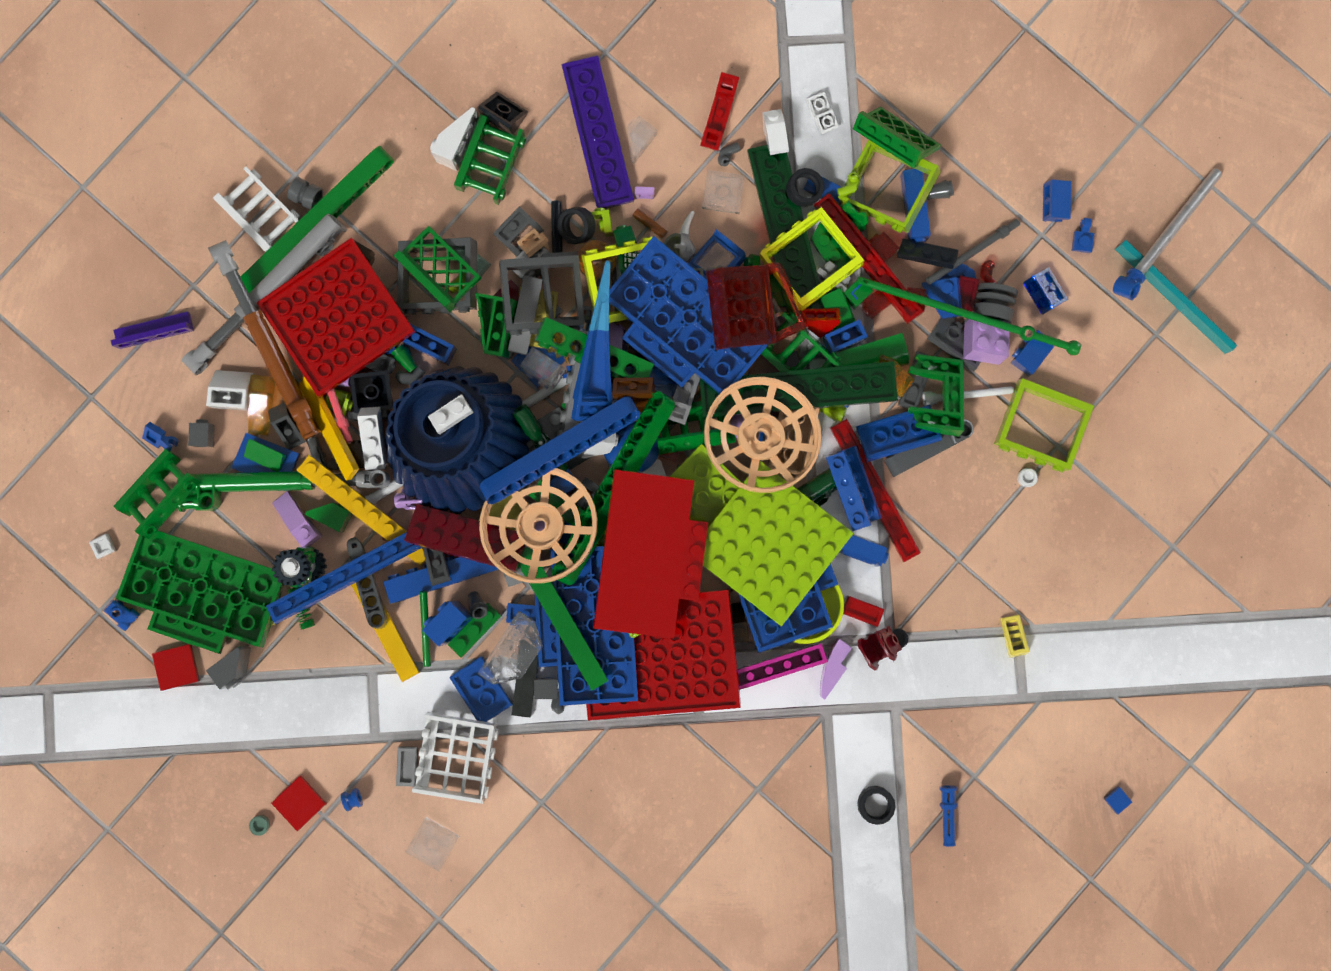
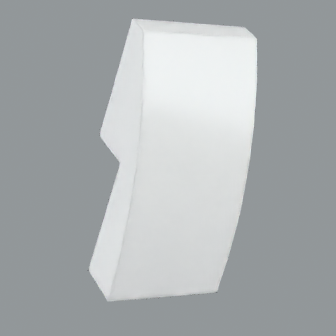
[806,92,839,134]

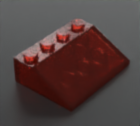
[706,265,777,350]

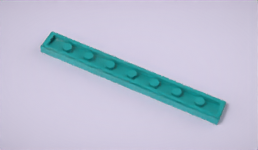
[1115,240,1237,354]

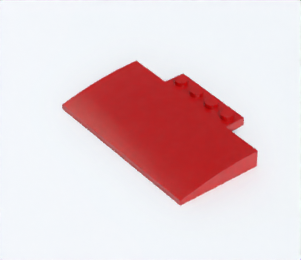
[593,470,708,639]

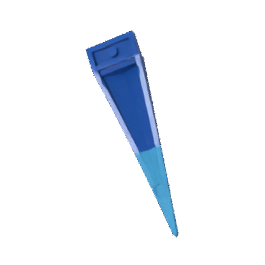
[571,260,613,421]

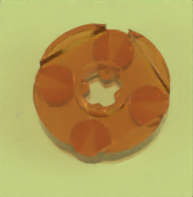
[577,240,616,279]

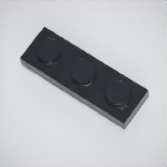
[897,239,959,269]

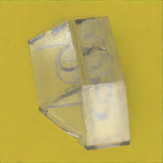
[477,611,543,685]

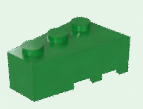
[475,293,518,358]

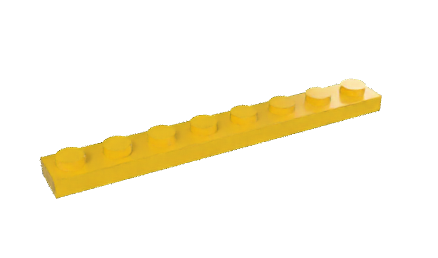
[297,455,425,566]

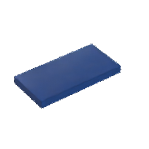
[856,405,942,462]

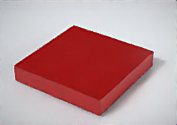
[152,644,200,691]
[271,776,327,831]

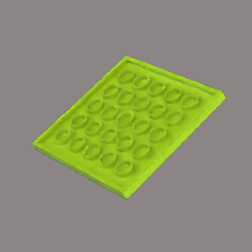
[703,461,854,627]

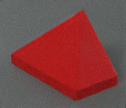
[801,308,840,339]

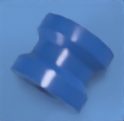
[341,788,363,811]

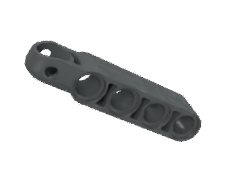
[884,419,974,477]
[347,537,388,629]

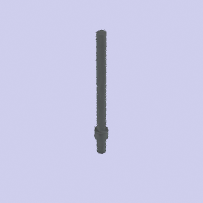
[926,219,1020,285]

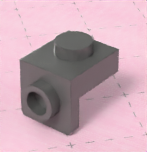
[366,354,395,374]

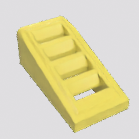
[1000,615,1030,658]

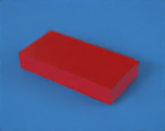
[843,596,885,627]

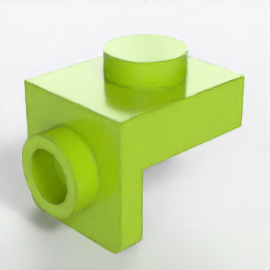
[325,388,353,416]

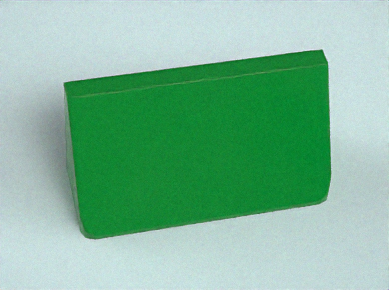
[820,287,856,330]
[244,439,287,472]

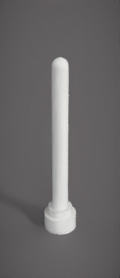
[922,386,1014,406]

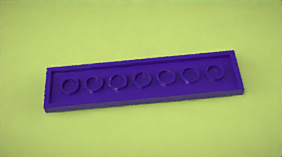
[562,55,634,209]

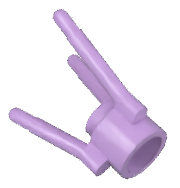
[394,489,432,510]

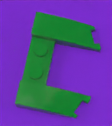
[908,354,964,436]

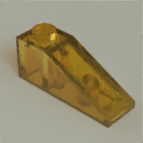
[248,375,275,436]

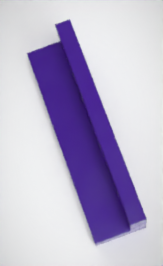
[111,311,194,349]

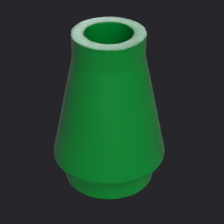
[391,344,418,373]

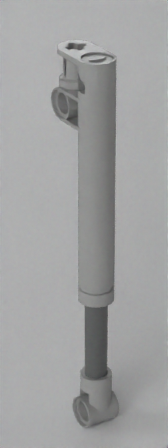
[182,213,347,375]

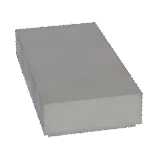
[396,746,418,787]

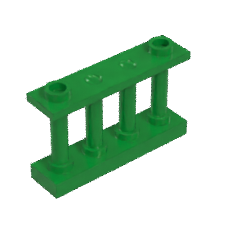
[454,114,526,205]
[761,312,843,372]
[657,401,736,455]
[114,448,201,539]

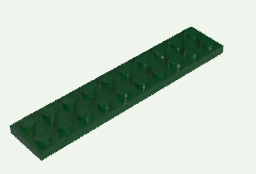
[747,145,825,333]
[700,361,898,419]

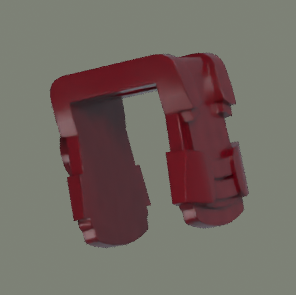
[858,626,902,671]

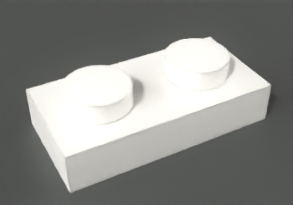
[428,394,474,434]

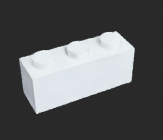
[357,407,387,470]

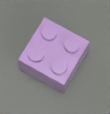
[963,319,1010,365]

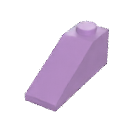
[272,491,322,547]

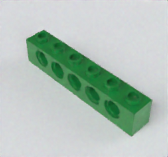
[535,317,654,378]

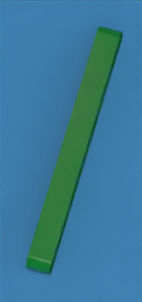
[231,146,394,293]
[552,391,675,585]

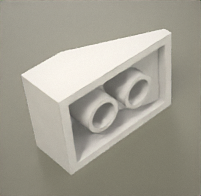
[430,107,479,171]

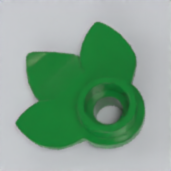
[839,201,869,232]

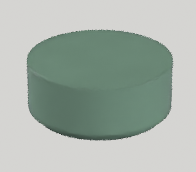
[249,815,270,836]

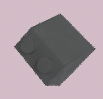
[206,645,251,690]

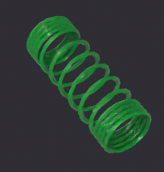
[288,587,315,630]

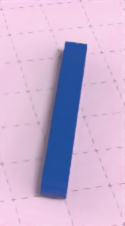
[479,396,640,504]

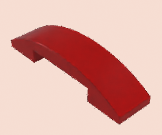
[700,72,740,151]

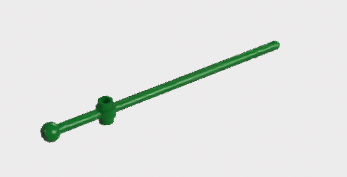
[857,277,1081,356]

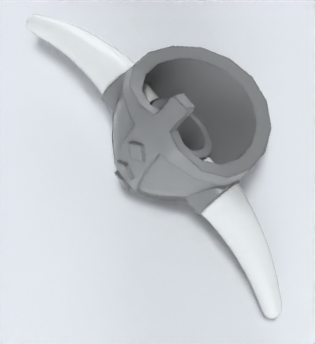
[664,211,696,262]

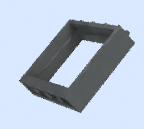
[398,237,477,315]
[540,249,621,323]
[499,255,585,336]

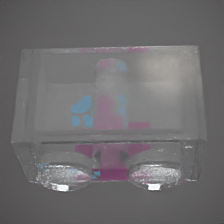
[520,347,566,390]

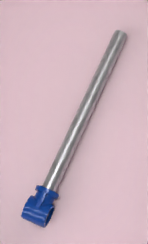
[1113,168,1222,300]

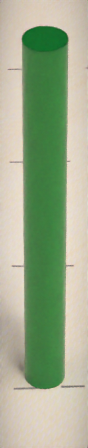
[419,590,431,667]

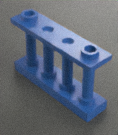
[826,446,882,531]

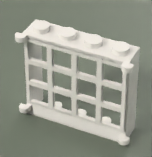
[412,709,499,804]

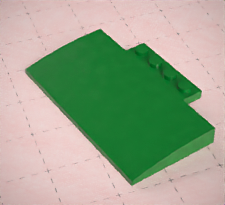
[115,530,283,654]

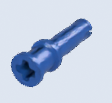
[939,785,958,847]

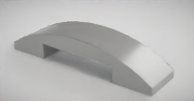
[669,374,700,425]

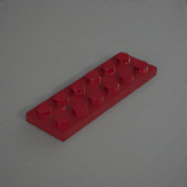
[404,504,525,573]

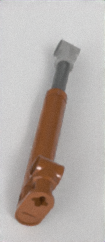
[208,240,322,440]

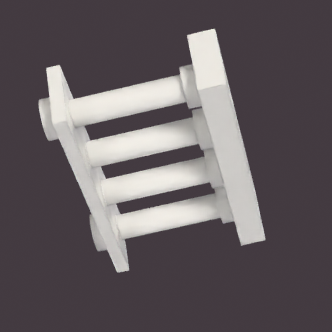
[213,167,301,252]

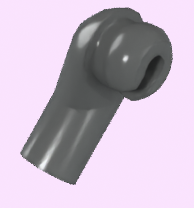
[718,142,741,166]
[395,366,425,385]

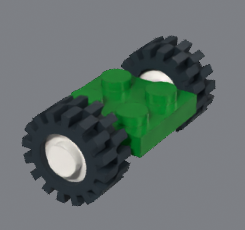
[272,546,327,588]

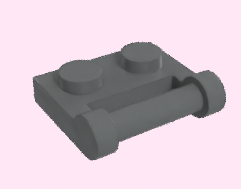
[493,206,544,257]

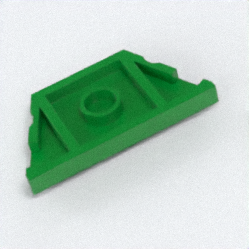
[810,222,851,271]

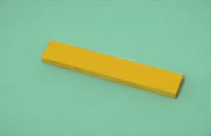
[298,377,359,480]
[351,578,420,682]

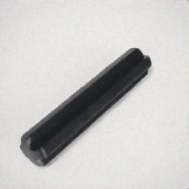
[551,200,563,253]

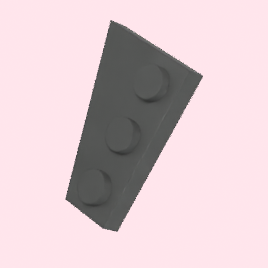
[927,317,981,371]

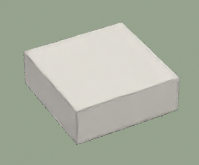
[89,534,116,559]

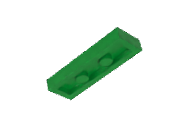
[447,603,502,658]

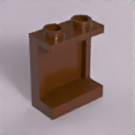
[612,377,656,422]

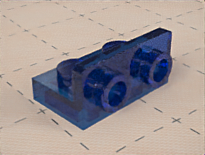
[1023,267,1069,315]

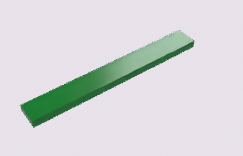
[519,546,609,691]

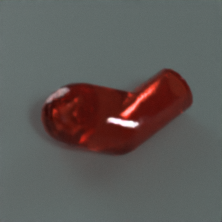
[980,260,997,283]

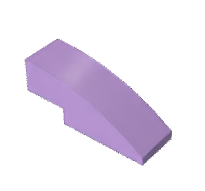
[820,638,852,700]

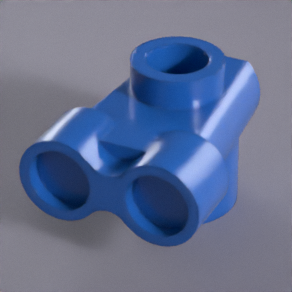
[103,600,140,631]

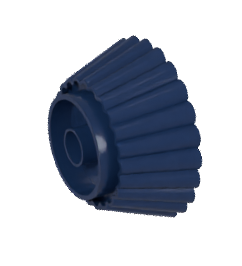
[385,366,530,514]

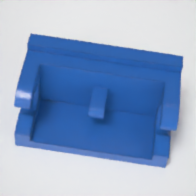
[1043,179,1071,222]

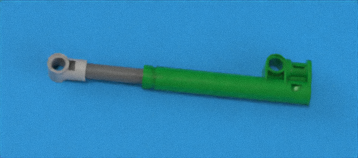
[177,469,391,512]

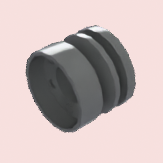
[973,283,1018,324]

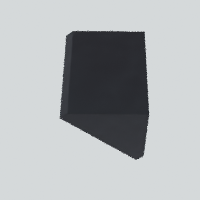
[478,92,528,135]

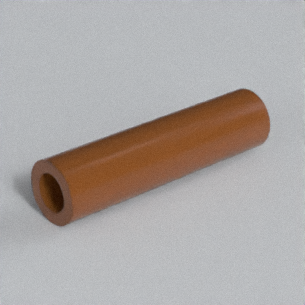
[632,209,668,239]

